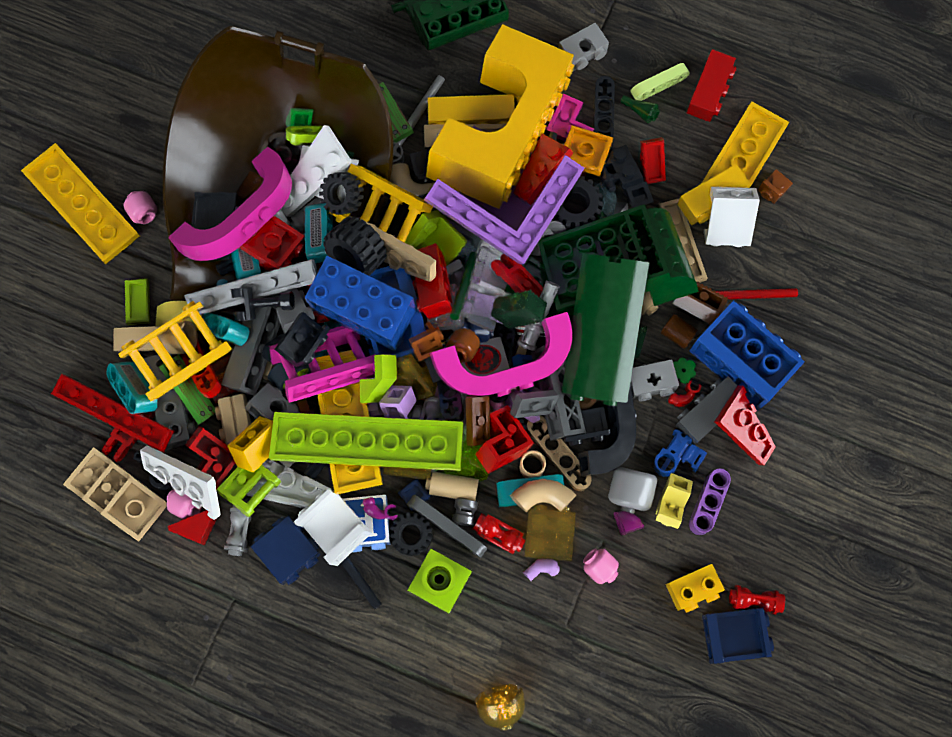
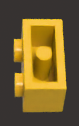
[227,416,273,472]
[665,564,725,613]

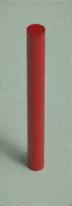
[715,288,798,300]

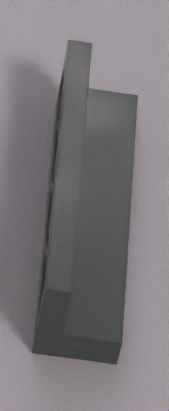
[531,345,586,441]

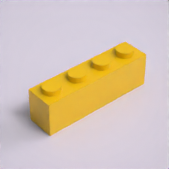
[428,94,515,125]

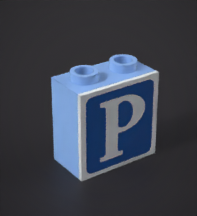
[343,495,391,552]

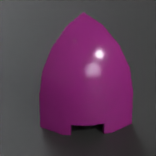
[613,511,645,535]

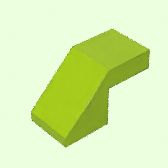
[360,354,397,403]

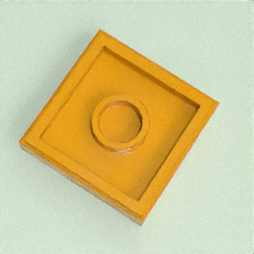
[564,126,613,176]

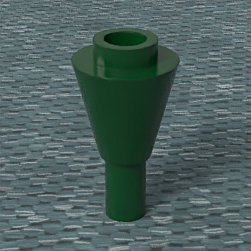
[621,95,660,124]

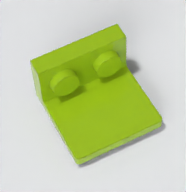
[405,210,467,266]

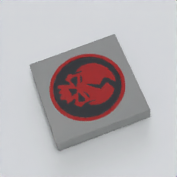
[461,337,509,376]

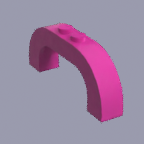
[169,147,292,261]
[430,312,572,397]

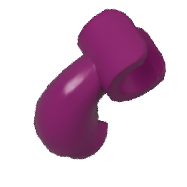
[363,497,398,520]

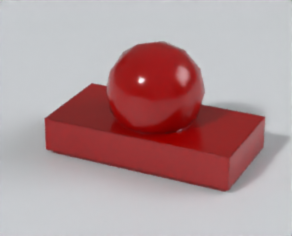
[640,137,666,184]

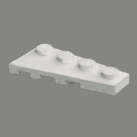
[281,125,353,217]
[140,446,221,520]
[247,461,332,508]

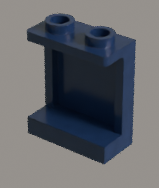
[702,608,774,664]

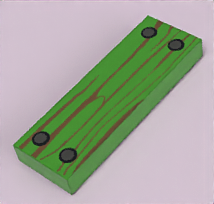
[378,82,414,143]
[159,354,215,425]

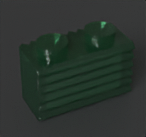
[491,290,547,329]

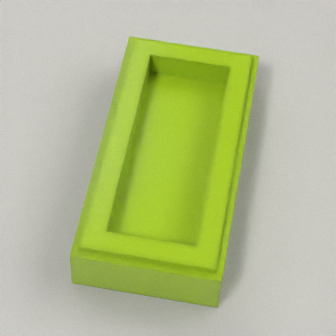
[125,279,150,325]

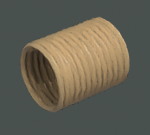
[519,450,546,478]

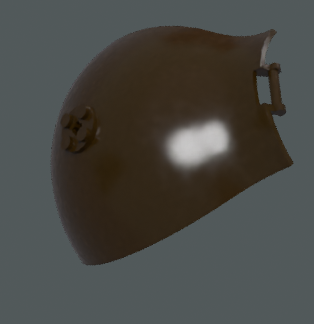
[163,26,393,325]

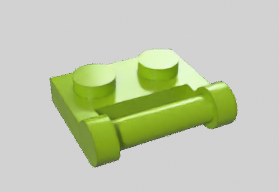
[217,465,281,517]

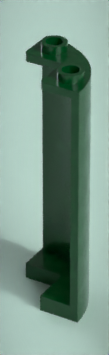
[562,253,649,406]

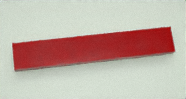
[51,374,174,452]

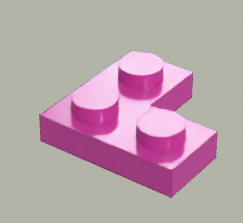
[546,94,594,142]

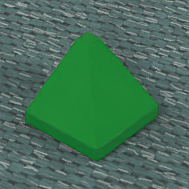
[285,108,313,127]

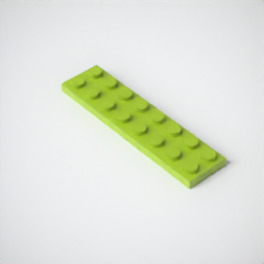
[269,412,464,471]

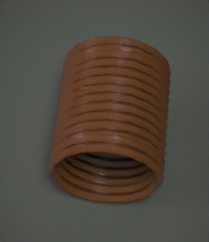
[236,171,264,203]
[661,314,698,349]

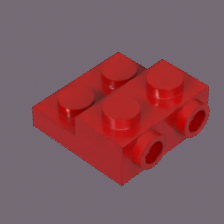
[240,216,305,271]

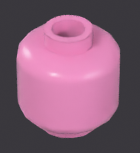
[123,191,157,224]
[167,489,202,520]
[583,548,619,584]

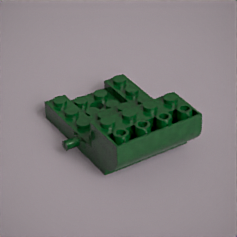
[391,0,509,51]
[538,204,699,317]

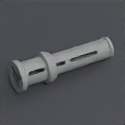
[517,281,560,351]

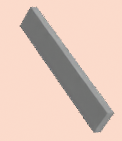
[184,259,318,315]

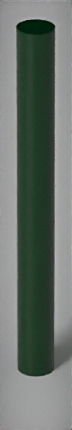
[450,251,478,320]

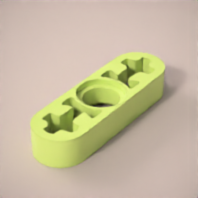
[630,63,690,101]

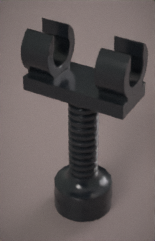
[231,287,295,321]

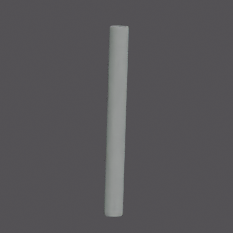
[397,75,445,146]

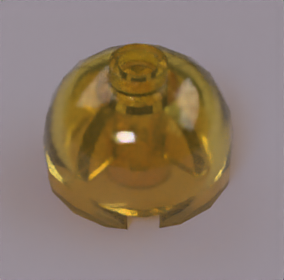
[475,684,525,730]

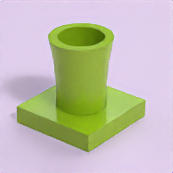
[408,549,472,614]

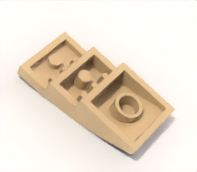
[63,447,167,542]

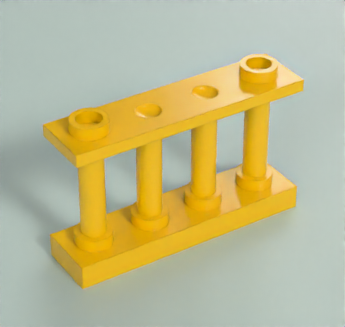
[329,163,433,243]
[118,301,233,402]

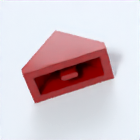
[167,510,217,546]

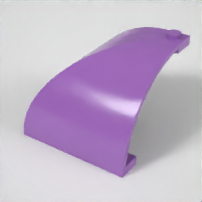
[424,125,585,265]

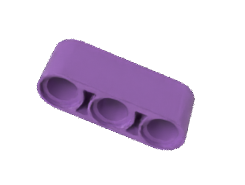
[689,469,731,535]

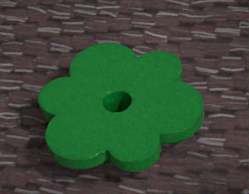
[673,358,696,384]

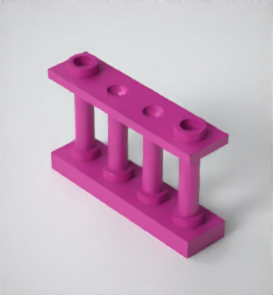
[270,326,376,403]

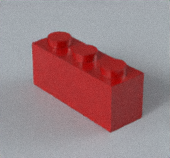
[686,49,737,122]
[413,243,453,319]

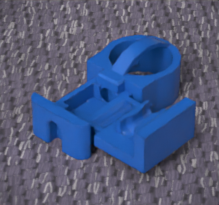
[654,430,707,477]

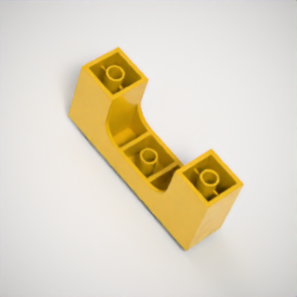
[426,24,575,209]

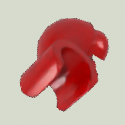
[668,380,701,407]

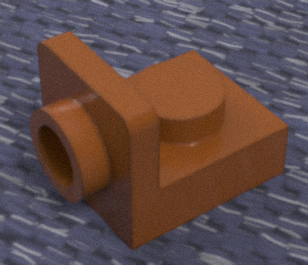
[758,169,793,204]
[408,322,444,362]

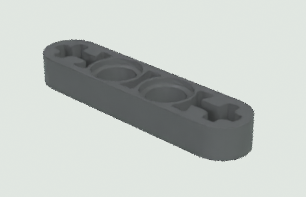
[407,495,488,558]

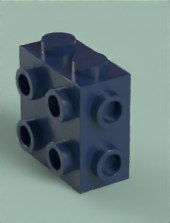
[251,516,321,585]

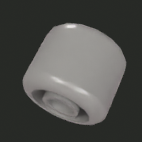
[608,467,658,514]

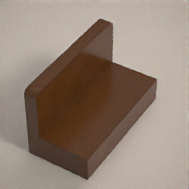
[465,395,490,446]

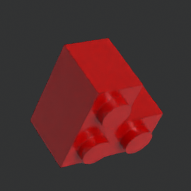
[475,405,534,474]
[185,426,235,490]

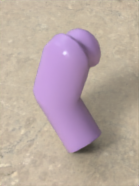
[523,559,560,581]

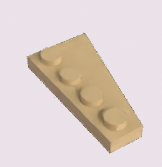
[362,219,436,282]

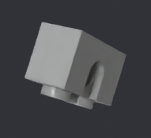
[558,23,609,71]

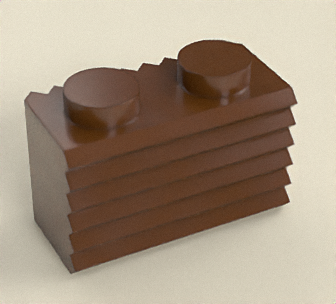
[673,282,728,324]

